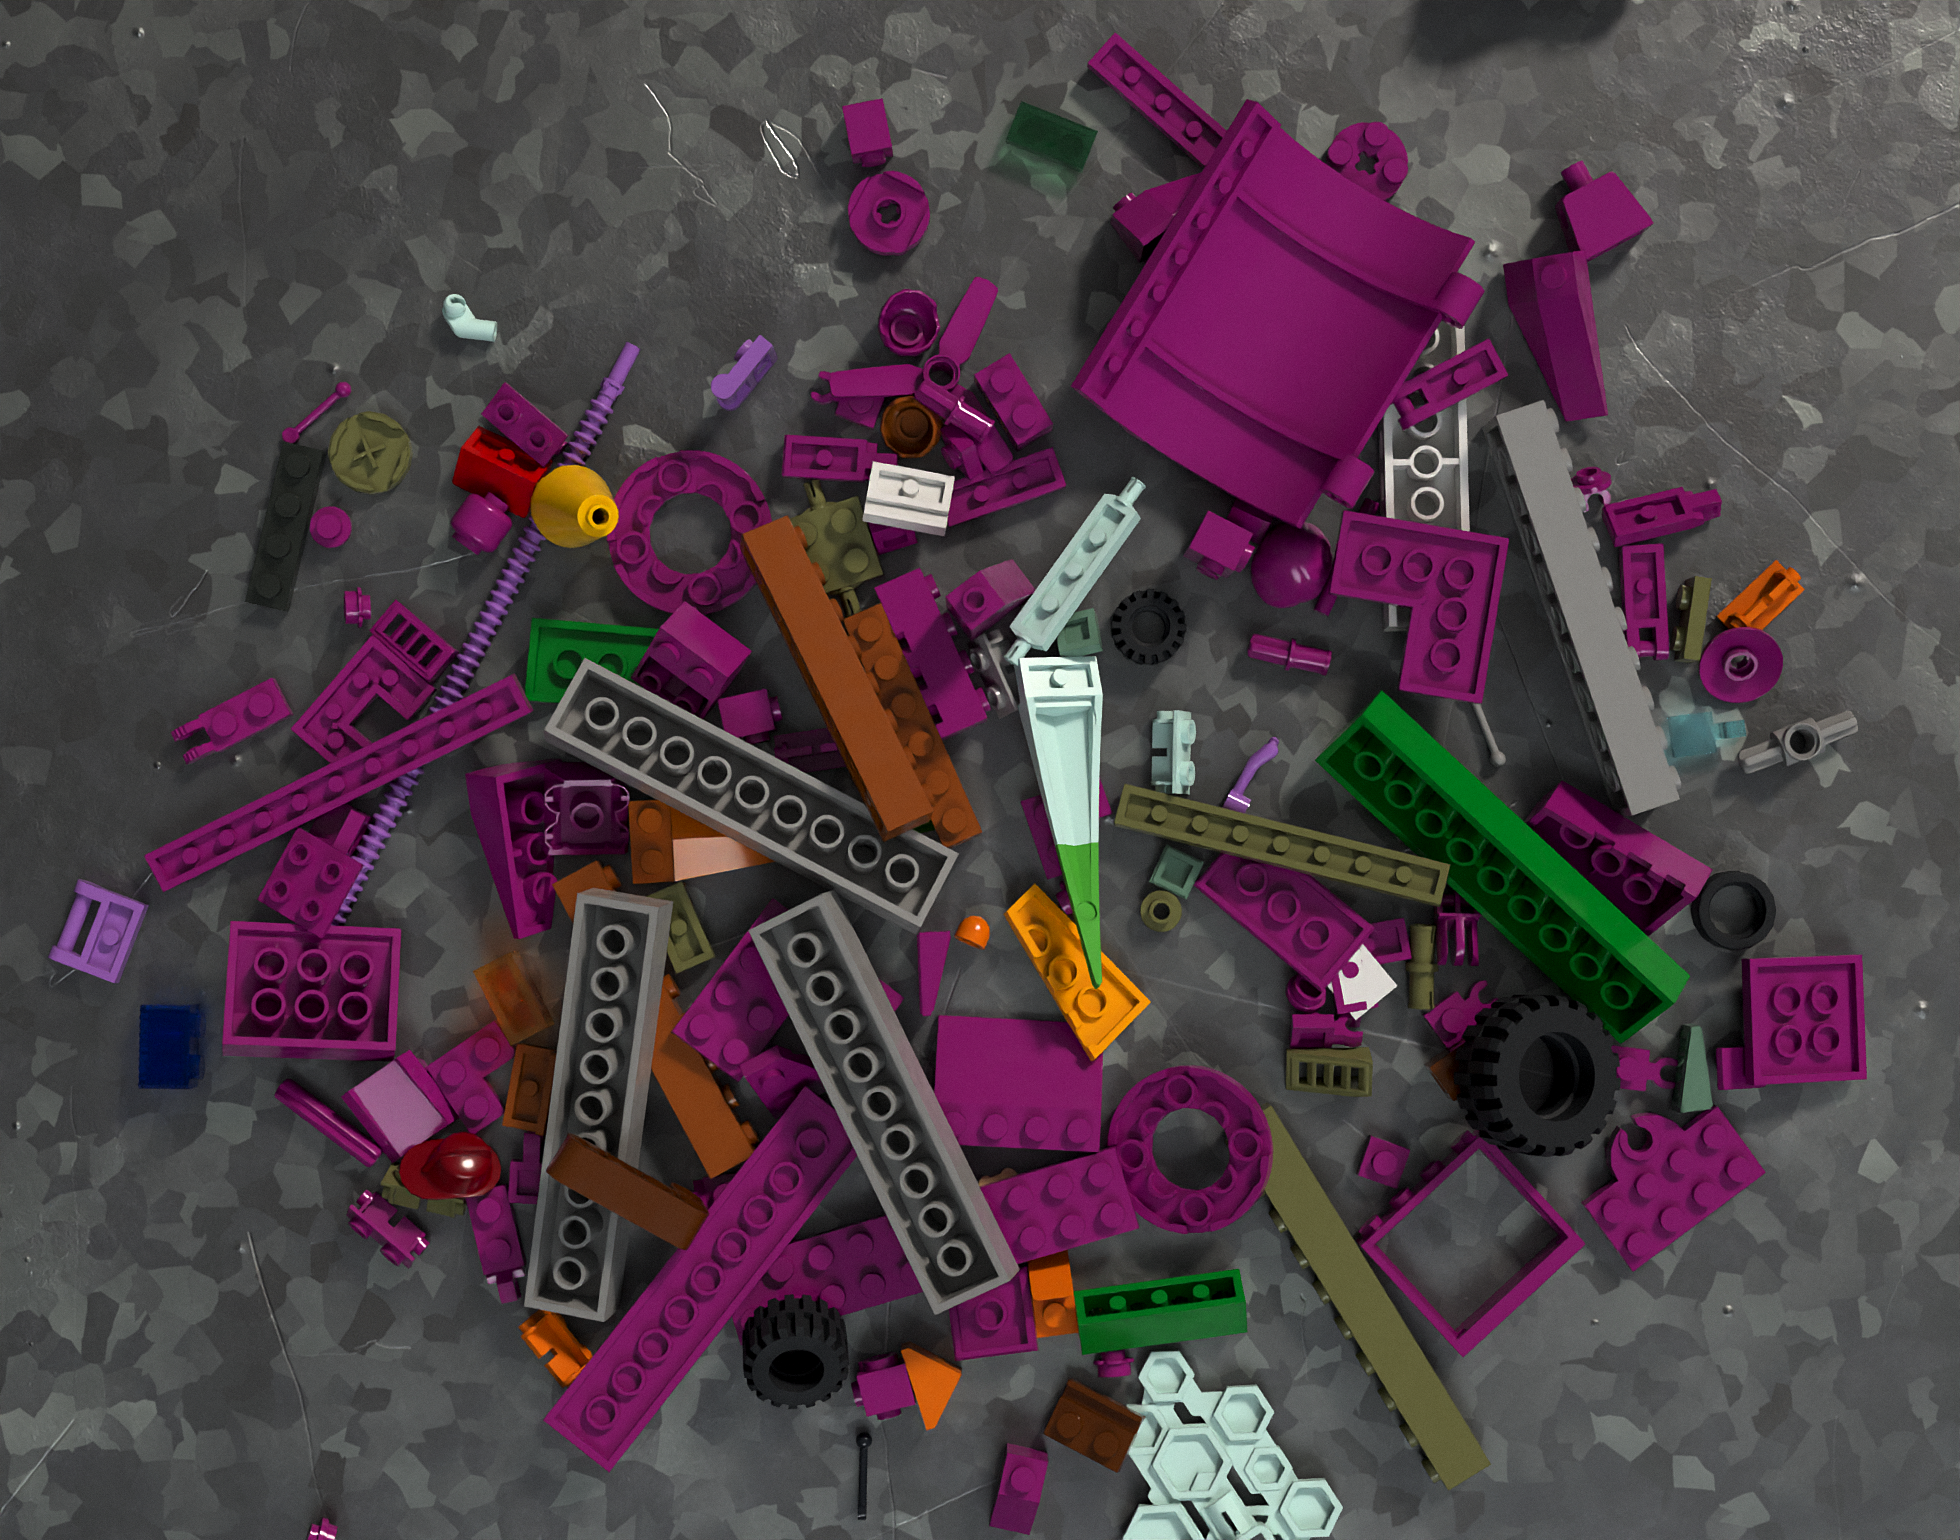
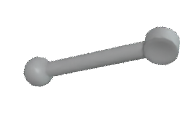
[1471,703,1506,767]

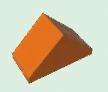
[901,1341,962,1430]

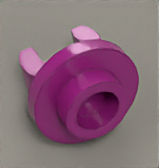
[1571,467,1612,512]

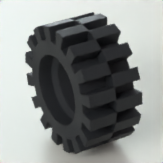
[1111,589,1187,665]

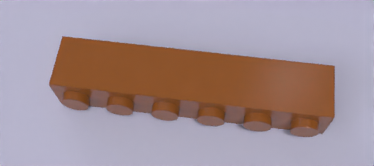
[843,603,982,849]

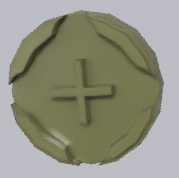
[328,411,413,495]

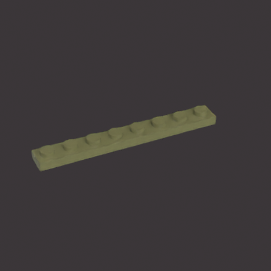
[1114,784,1450,907]

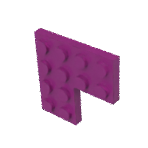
[1328,510,1509,704]
[671,898,905,1082]

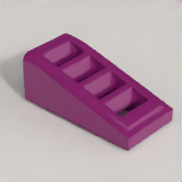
[369,599,460,684]
[917,930,951,1016]

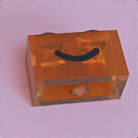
[473,950,555,1046]

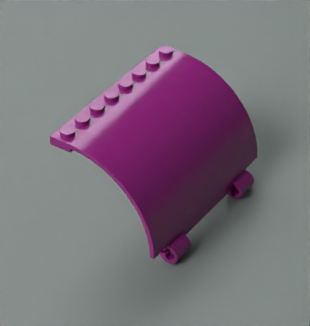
[1070,99,1485,529]

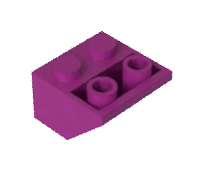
[631,602,752,720]

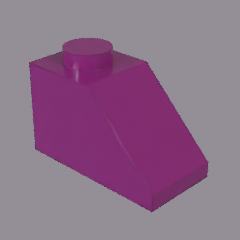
[989,1443,1048,1535]

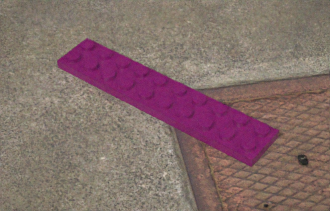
[543,1086,857,1472]
[732,1146,1139,1345]

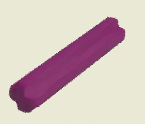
[274,1079,383,1167]

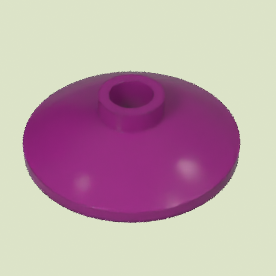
[1698,627,1783,703]

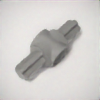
[1737,710,1858,774]

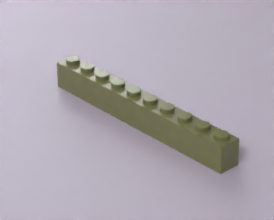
[1224,1102,1491,1491]

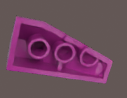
[1110,172,1202,263]
[1503,250,1608,422]
[465,758,562,939]

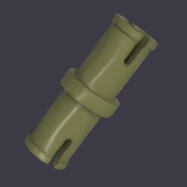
[1405,924,1439,1010]

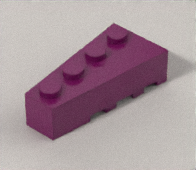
[874,568,991,741]
[1524,780,1713,936]

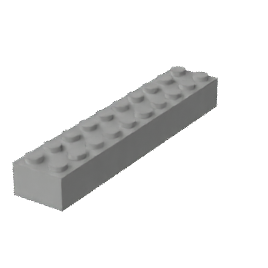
[1482,400,1681,816]
[544,658,959,935]
[524,888,673,1322]
[748,889,1020,1315]

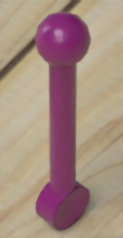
[282,382,351,444]

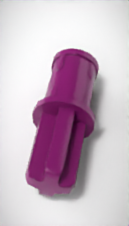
[914,379,995,443]
[1247,634,1332,676]

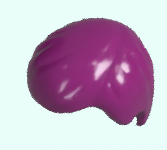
[1251,522,1333,609]

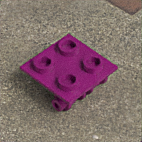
[257,827,364,939]

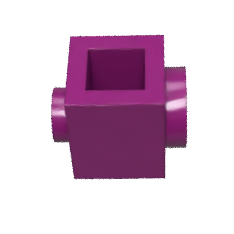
[851,1352,916,1420]

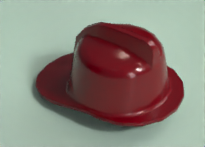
[399,1132,501,1200]

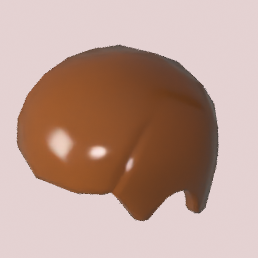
[880,396,943,458]

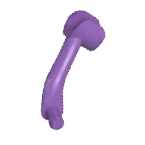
[1222,737,1279,813]

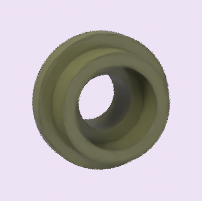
[1140,890,1182,932]

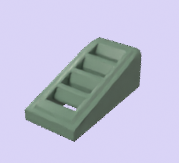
[1672,1023,1713,1113]

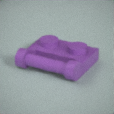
[711,335,778,411]
[48,879,149,983]

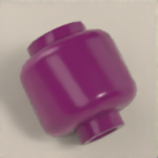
[450,492,512,555]

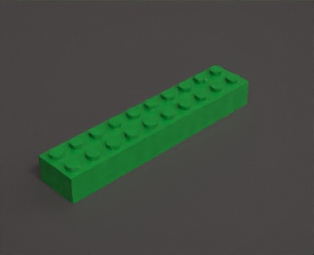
[1315,690,1690,1044]

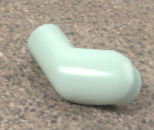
[442,294,497,342]

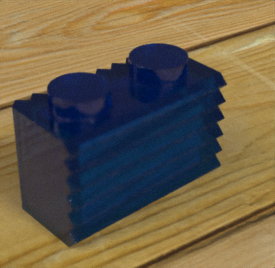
[138,1003,206,1089]

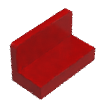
[452,426,553,518]

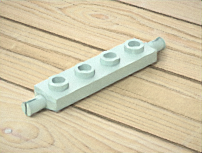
[1003,477,1146,667]

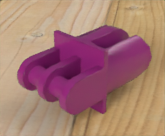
[1433,890,1481,966]

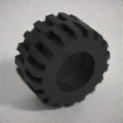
[742,1294,849,1409]

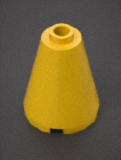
[531,465,619,548]

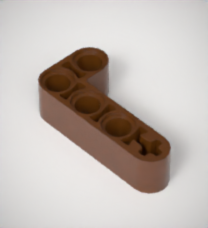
[546,1133,710,1250]

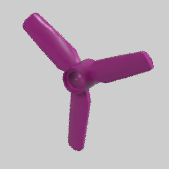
[829,277,1013,474]

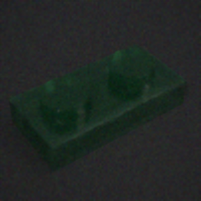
[1006,101,1098,173]

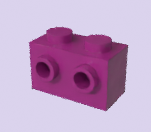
[1183,510,1255,580]

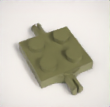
[789,479,885,618]

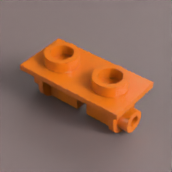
[1716,560,1805,630]
[518,1309,593,1388]

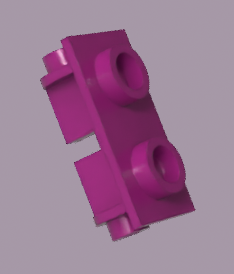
[481,382,569,467]
[774,728,846,773]
[346,1190,430,1269]

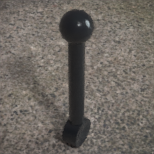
[856,1432,872,1520]

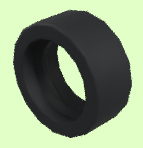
[1691,871,1776,950]

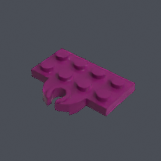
[1581,1104,1766,1271]

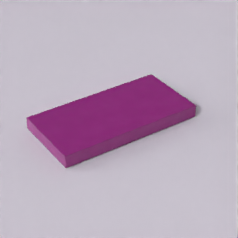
[1194,853,1375,993]

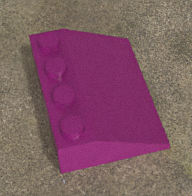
[222,921,401,1062]
[934,1015,1103,1152]

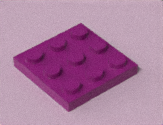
[1741,954,1867,1085]

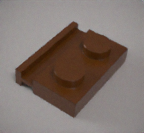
[1043,1378,1146,1473]

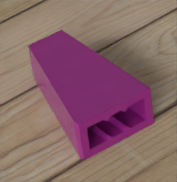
[945,559,1036,641]

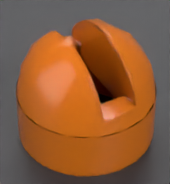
[954,916,990,950]

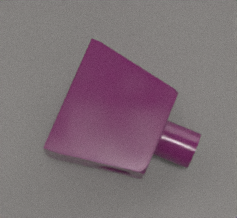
[1555,160,1654,263]

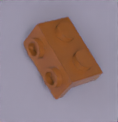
[502,1043,557,1136]

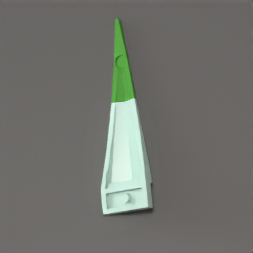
[1014,656,1103,989]

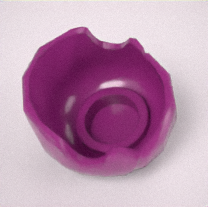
[877,289,940,357]

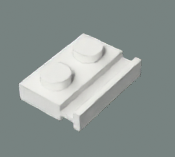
[862,461,955,536]

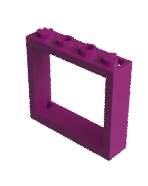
[1355,1130,1586,1357]

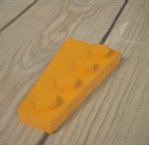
[1003,883,1151,1061]

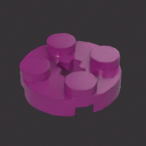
[1325,121,1408,201]
[848,171,930,256]

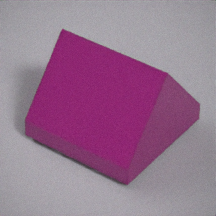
[1226,498,1273,545]

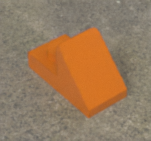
[1027,1250,1079,1338]

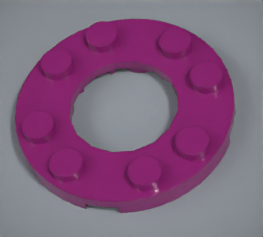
[607,450,772,615]
[1107,1065,1273,1234]

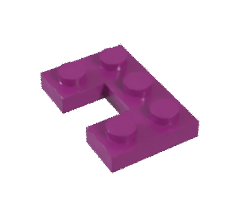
[291,635,437,764]

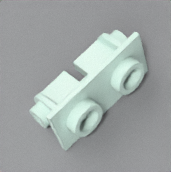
[1151,710,1196,795]

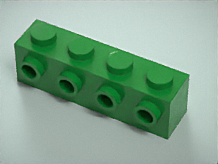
[1074,1269,1248,1355]

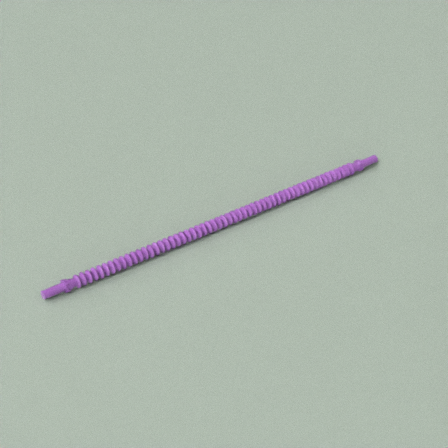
[331,342,641,926]

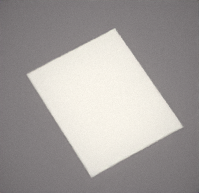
[1328,945,1397,1020]

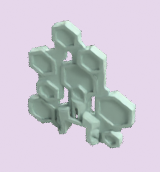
[1121,1349,1343,1540]

